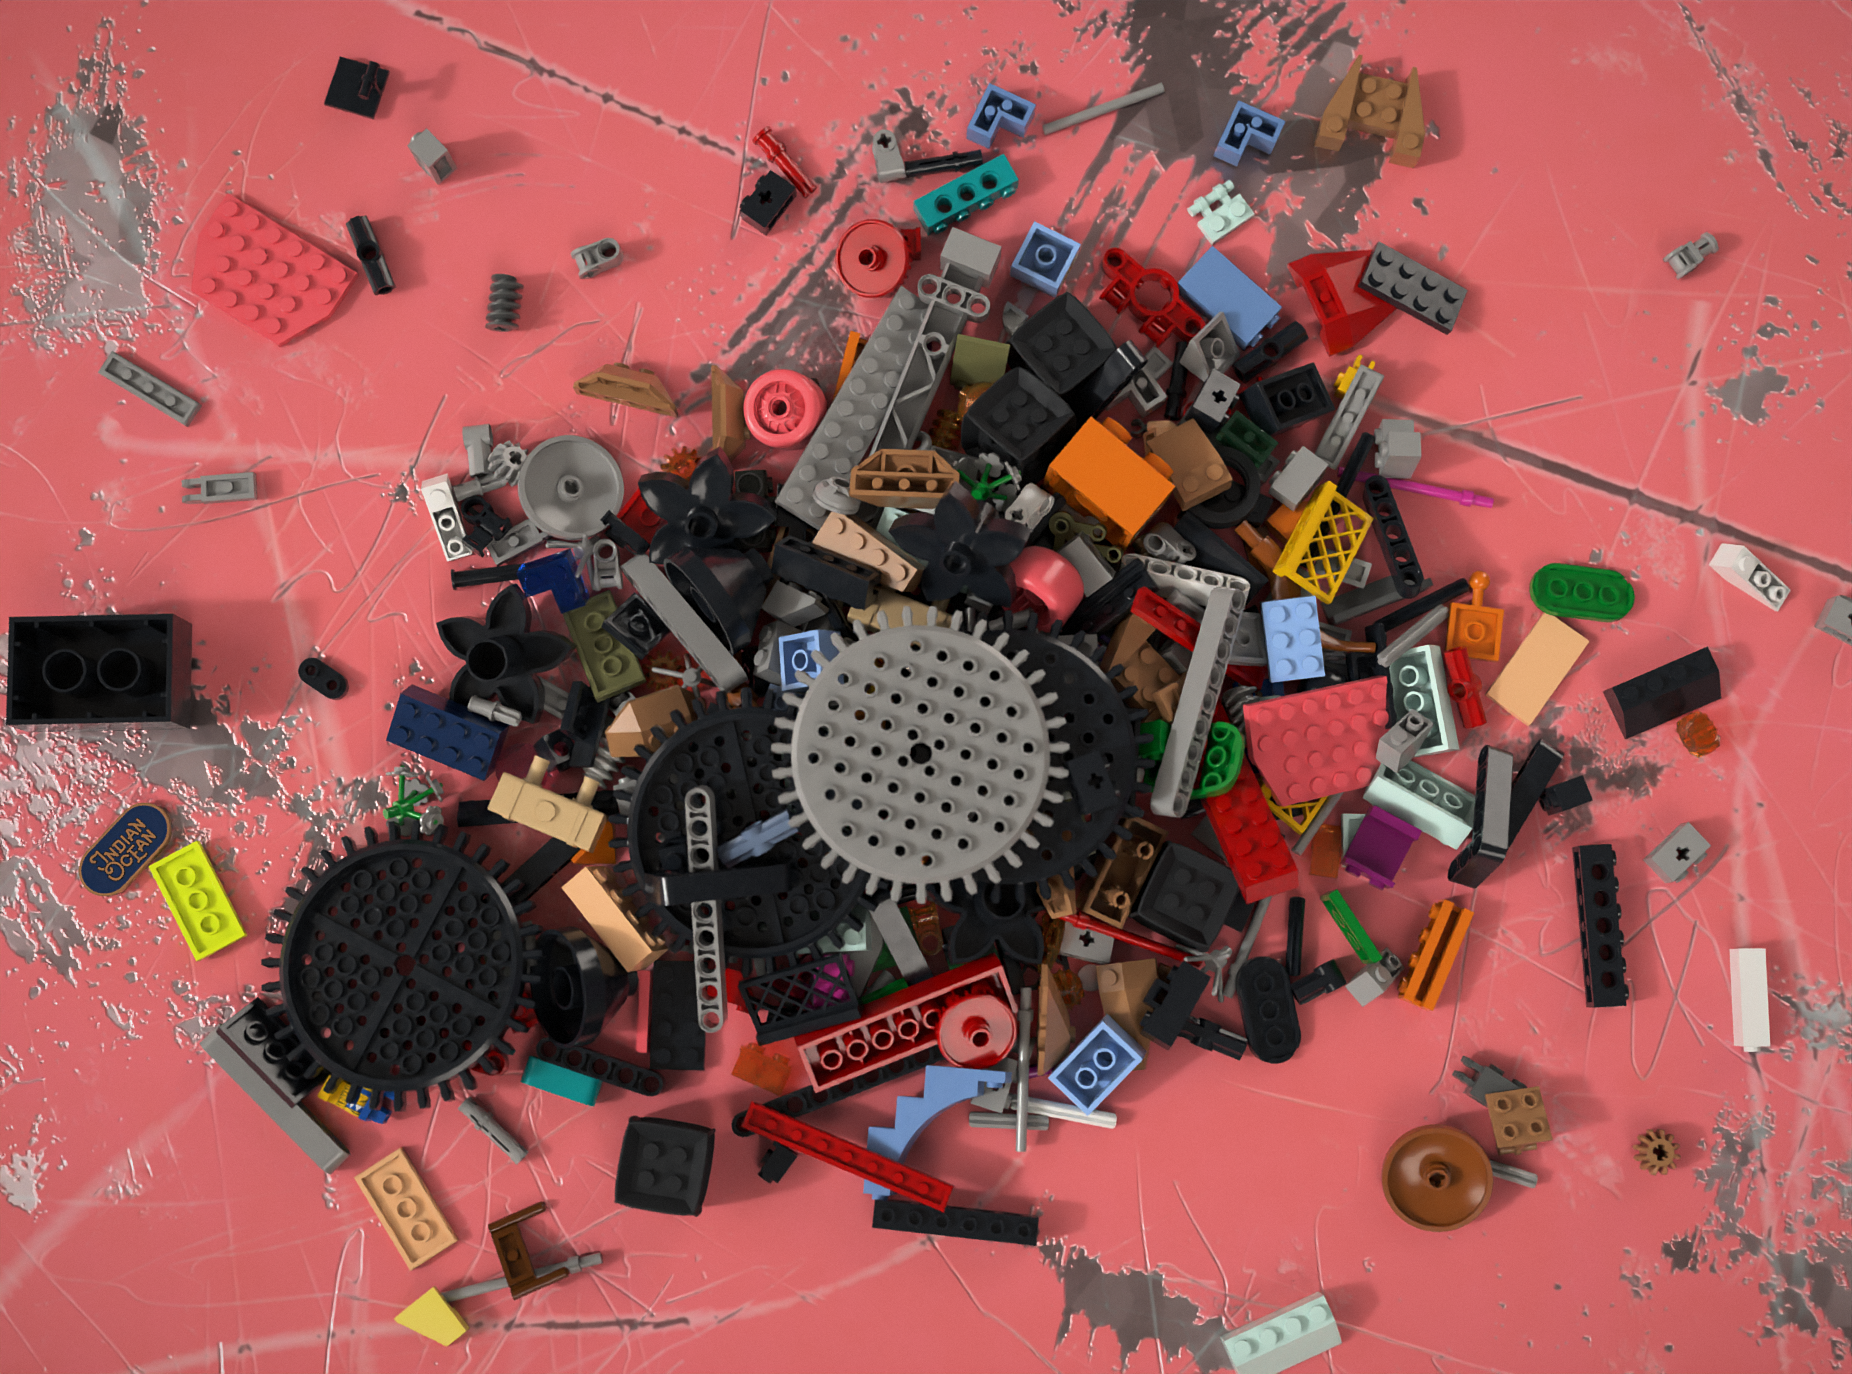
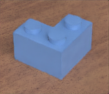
[966,83,1036,149]
[1214,100,1285,166]

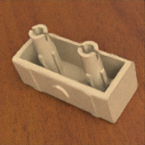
[847,584,953,647]
[488,756,609,853]

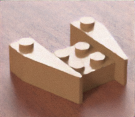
[1314,55,1425,168]
[1099,612,1188,723]

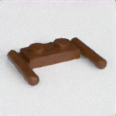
[488,1201,570,1300]

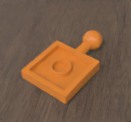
[1444,571,1504,662]

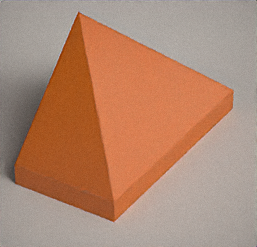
[571,821,616,865]

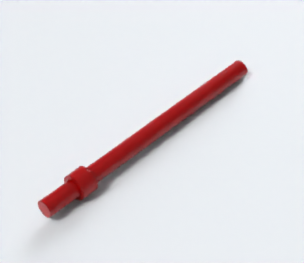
[1058,911,1202,968]

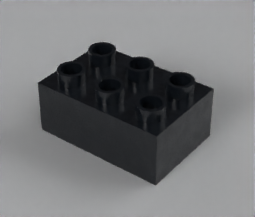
[6,614,192,733]

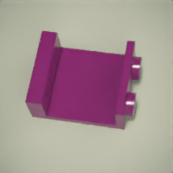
[1340,805,1422,891]

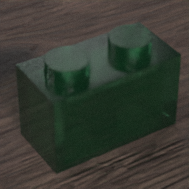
[1215,410,1278,469]

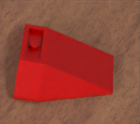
[1287,249,1397,357]

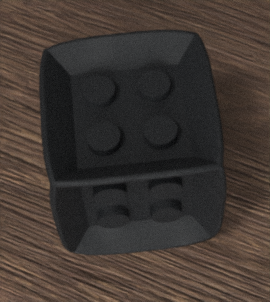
[1006,292,1117,404]
[961,366,1076,496]
[1128,840,1239,953]
[614,1116,716,1217]

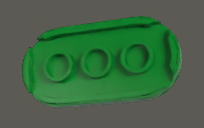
[1529,563,1635,622]

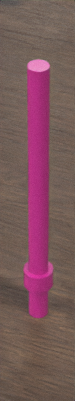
[1337,467,1494,508]

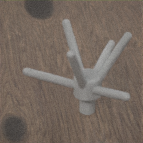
[545,533,601,590]
[652,653,717,699]
[1175,945,1232,1003]

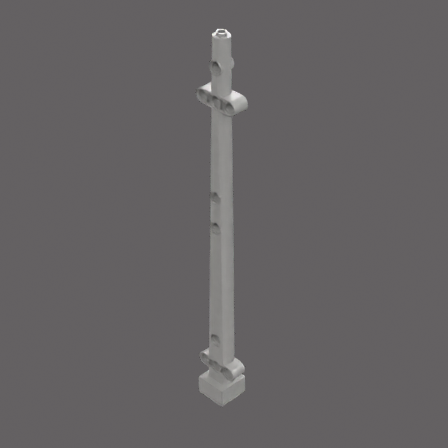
[732,227,1002,827]

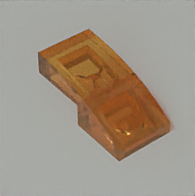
[1309,824,1341,879]

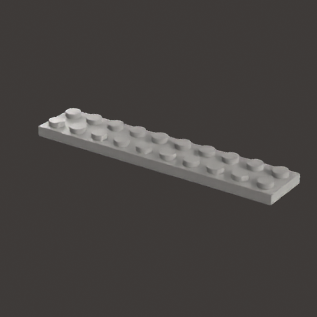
[774,286,929,530]

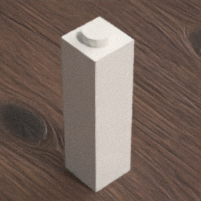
[1729,948,1770,1052]

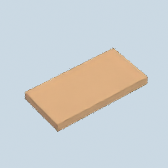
[1485,612,1589,726]
[354,1147,459,1271]

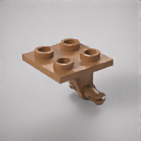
[1485,1086,1553,1156]

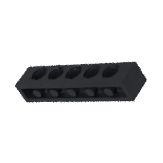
[1572,844,1629,1008]
[872,1199,1039,1246]

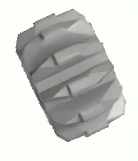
[488,440,528,487]

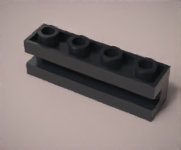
[771,535,882,610]

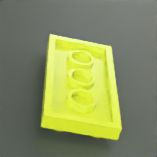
[149,841,248,961]

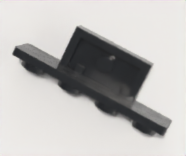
[1345,623,1397,729]
[560,681,611,768]

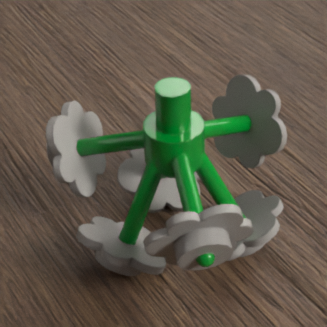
[950,453,1022,512]
[383,765,444,837]

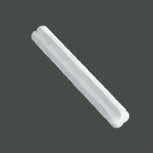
[1010,1094,1117,1129]

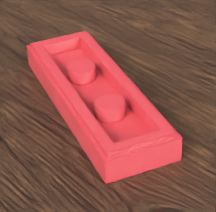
[636,970,653,1053]

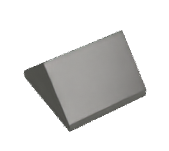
[1179,312,1240,382]

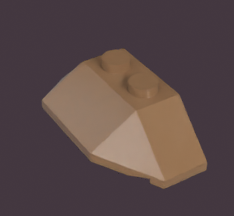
[573,362,678,418]
[711,365,751,462]
[849,449,960,509]
[605,685,707,757]

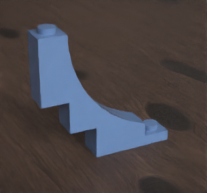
[863,1065,1012,1200]

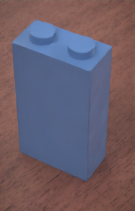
[1177,246,1282,351]

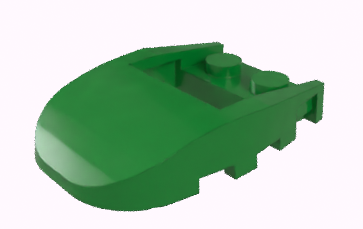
[1143,721,1245,800]

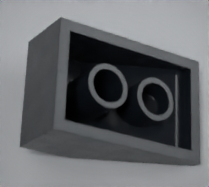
[1239,362,1336,441]

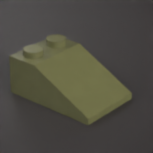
[950,334,1010,395]

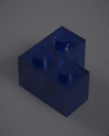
[516,548,590,614]

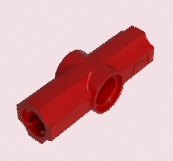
[1443,646,1487,729]

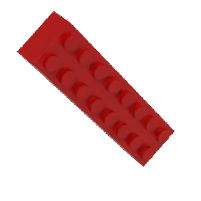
[1194,697,1299,904]
[794,953,1019,1093]

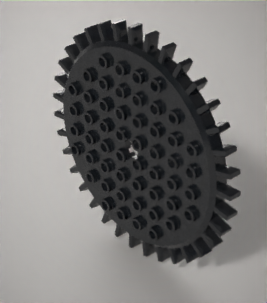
[869,610,1155,904]
[608,687,890,978]
[261,820,546,1112]

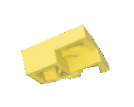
[394,1286,470,1346]

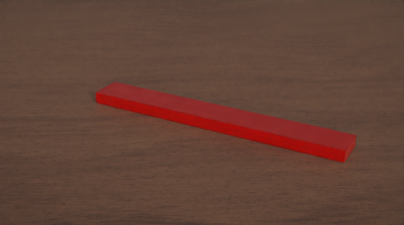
[741,1100,954,1212]

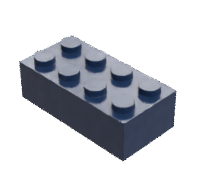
[386,684,510,781]

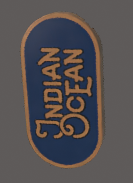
[79,803,172,896]

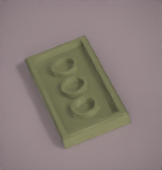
[561,590,647,702]

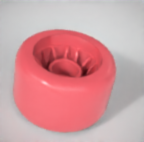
[743,369,828,451]
[1002,546,1084,633]

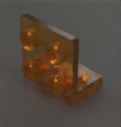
[731,1042,794,1096]

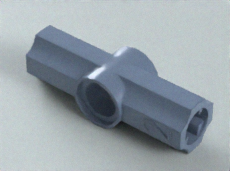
[717,808,800,868]

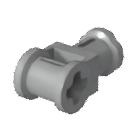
[1663,232,1719,280]

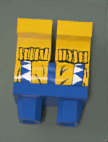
[317,1075,394,1124]

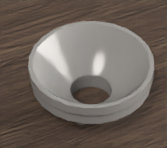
[812,476,861,515]

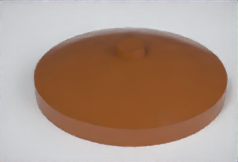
[1381,1124,1493,1232]

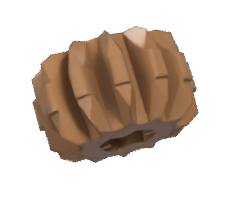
[1632,1129,1681,1175]

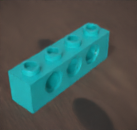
[913,154,1019,235]

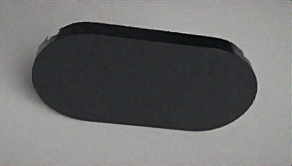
[1236,956,1301,1064]

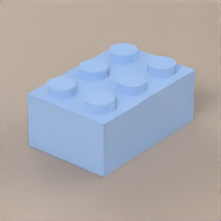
[1260,595,1325,683]
[1048,1014,1147,1116]

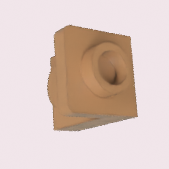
[1152,682,1182,725]

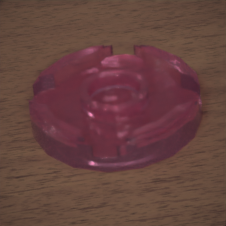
[496,743,549,787]

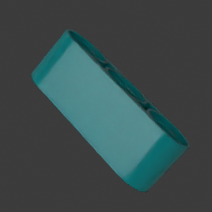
[520,1055,603,1107]

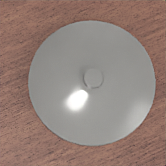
[518,435,624,540]

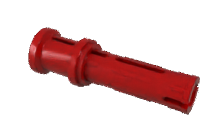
[752,126,817,198]

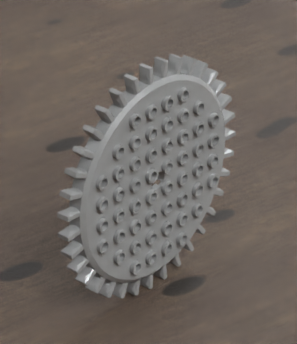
[771,606,1069,904]

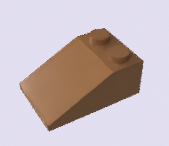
[1146,418,1233,511]

